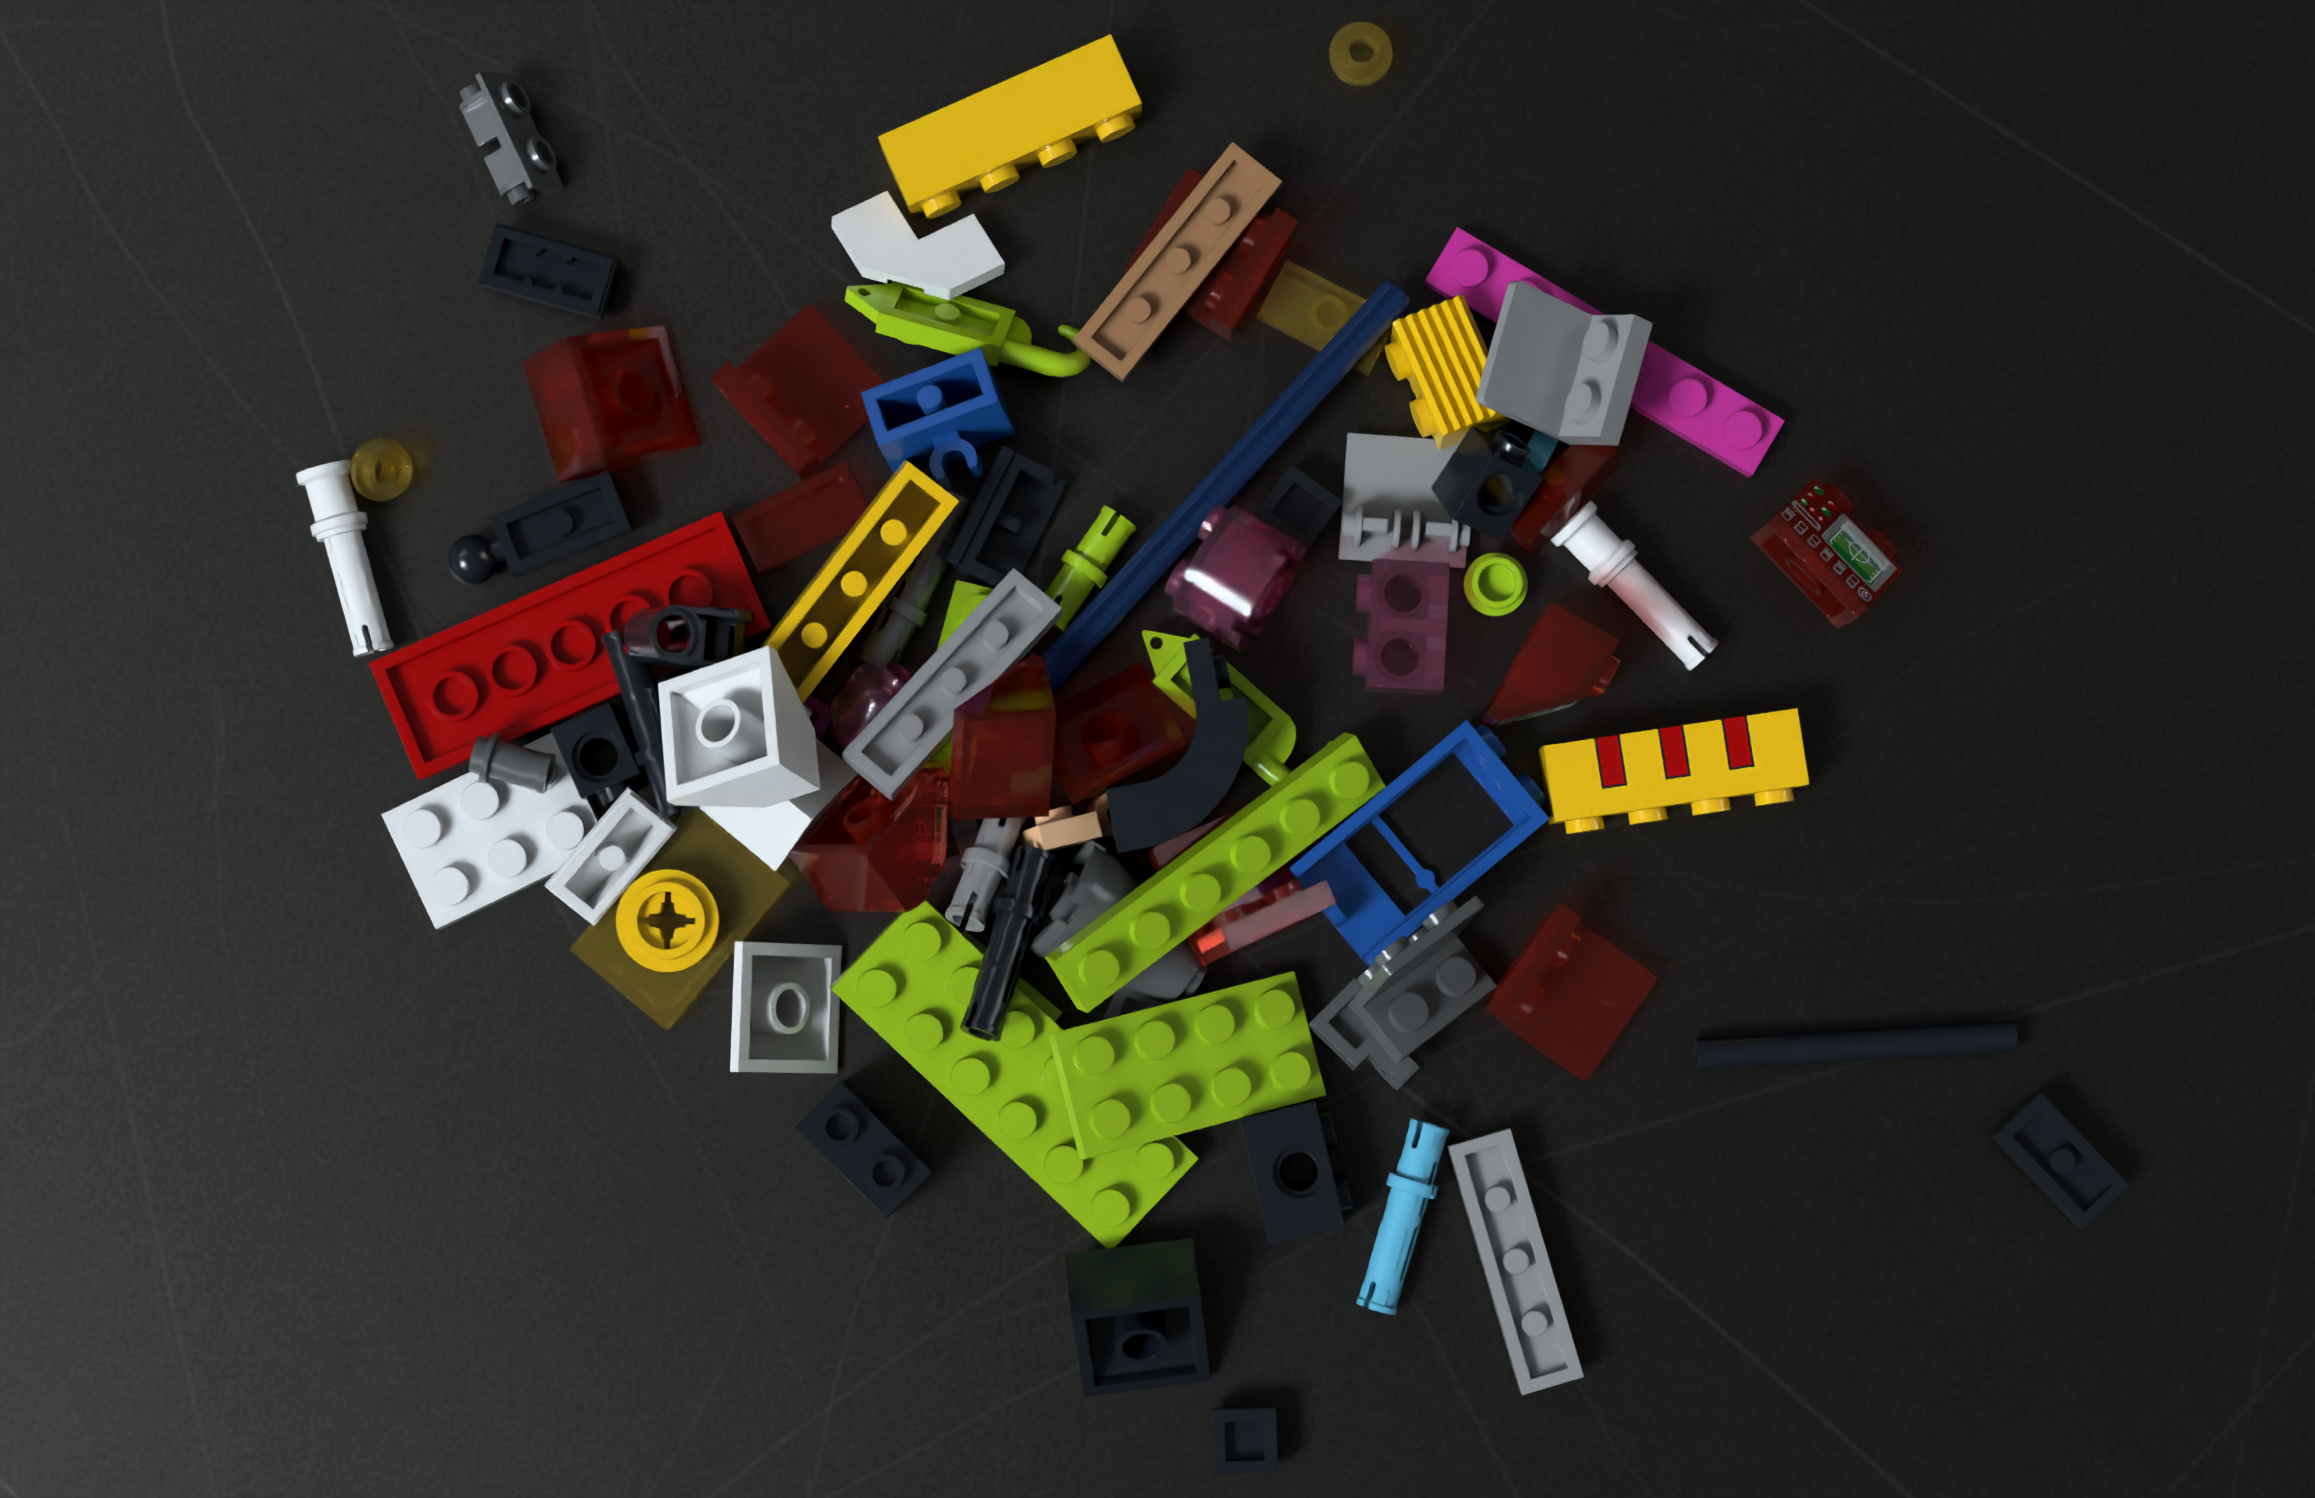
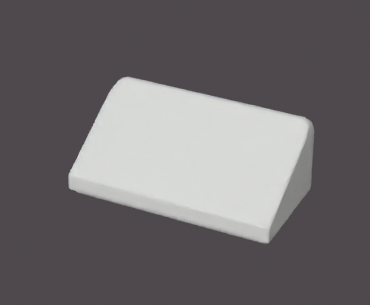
[544,787,677,926]

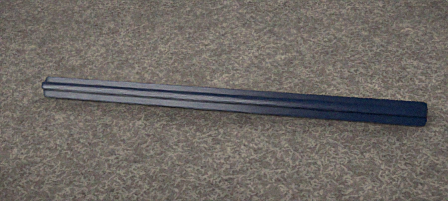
[975,280,1410,766]

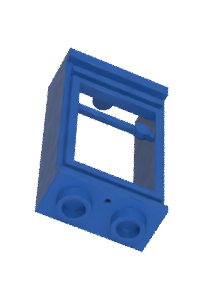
[1287,720,1550,967]

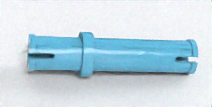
[1356,1118,1450,1315]

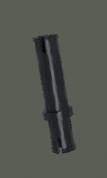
[601,627,700,821]
[960,846,1056,1042]

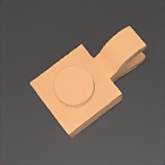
[1017,793,1115,852]

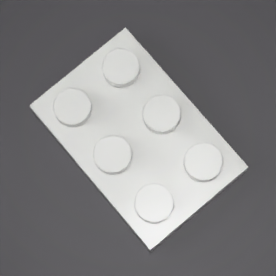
[381,732,599,930]

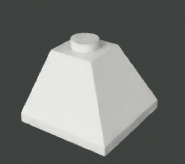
[658,645,820,808]

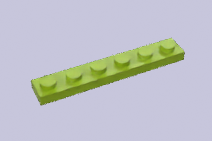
[1045,732,1386,1013]

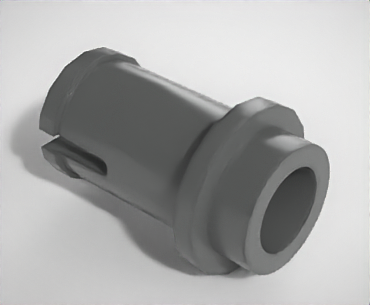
[469,732,556,794]

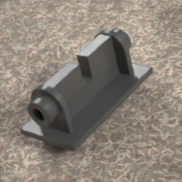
[459,72,564,207]

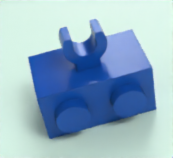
[861,347,1015,490]

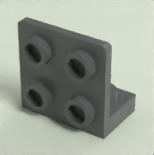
[1348,895,1497,1065]

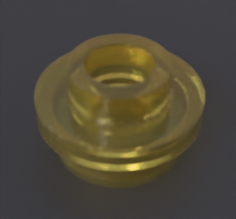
[1329,22,1393,86]
[350,437,413,501]

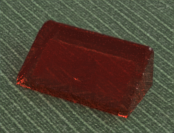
[1509,445,1619,558]

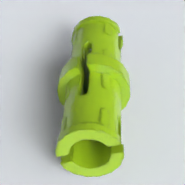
[1045,505,1137,632]

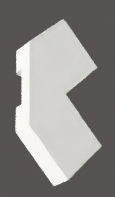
[831,191,1005,300]

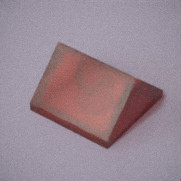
[948,653,1056,820]
[1030,662,1188,808]

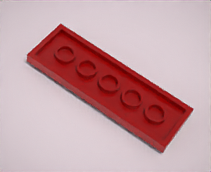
[369,511,773,781]

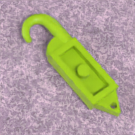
[845,280,1093,377]
[1142,630,1332,786]

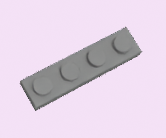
[843,568,1062,801]
[1447,1128,1584,1395]

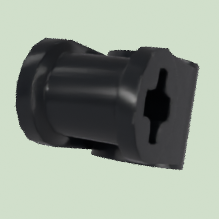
[624,605,754,672]

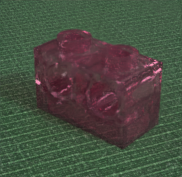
[1352,559,1450,695]

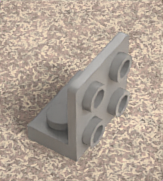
[1476,281,1653,446]

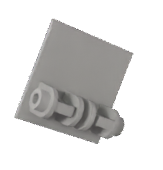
[1338,433,1471,568]

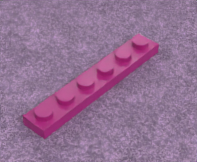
[1424,227,1785,478]

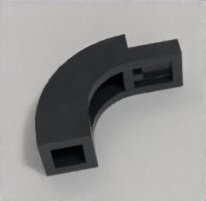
[1105,638,1248,853]

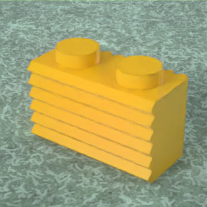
[1385,295,1511,450]

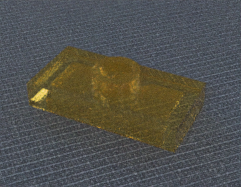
[1257,259,1392,376]

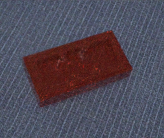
[731,461,868,575]

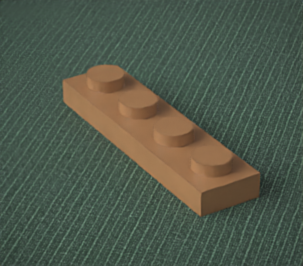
[1073,142,1282,383]

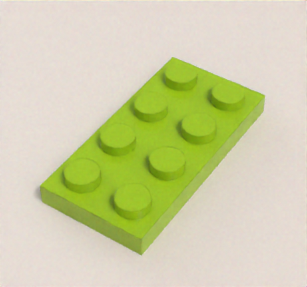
[1048,971,1326,1160]

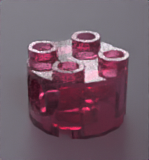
[1165,504,1305,653]

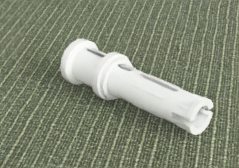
[296,460,394,657]
[1550,500,1719,671]

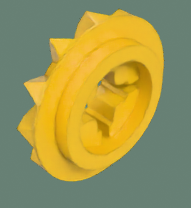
[616,869,720,972]

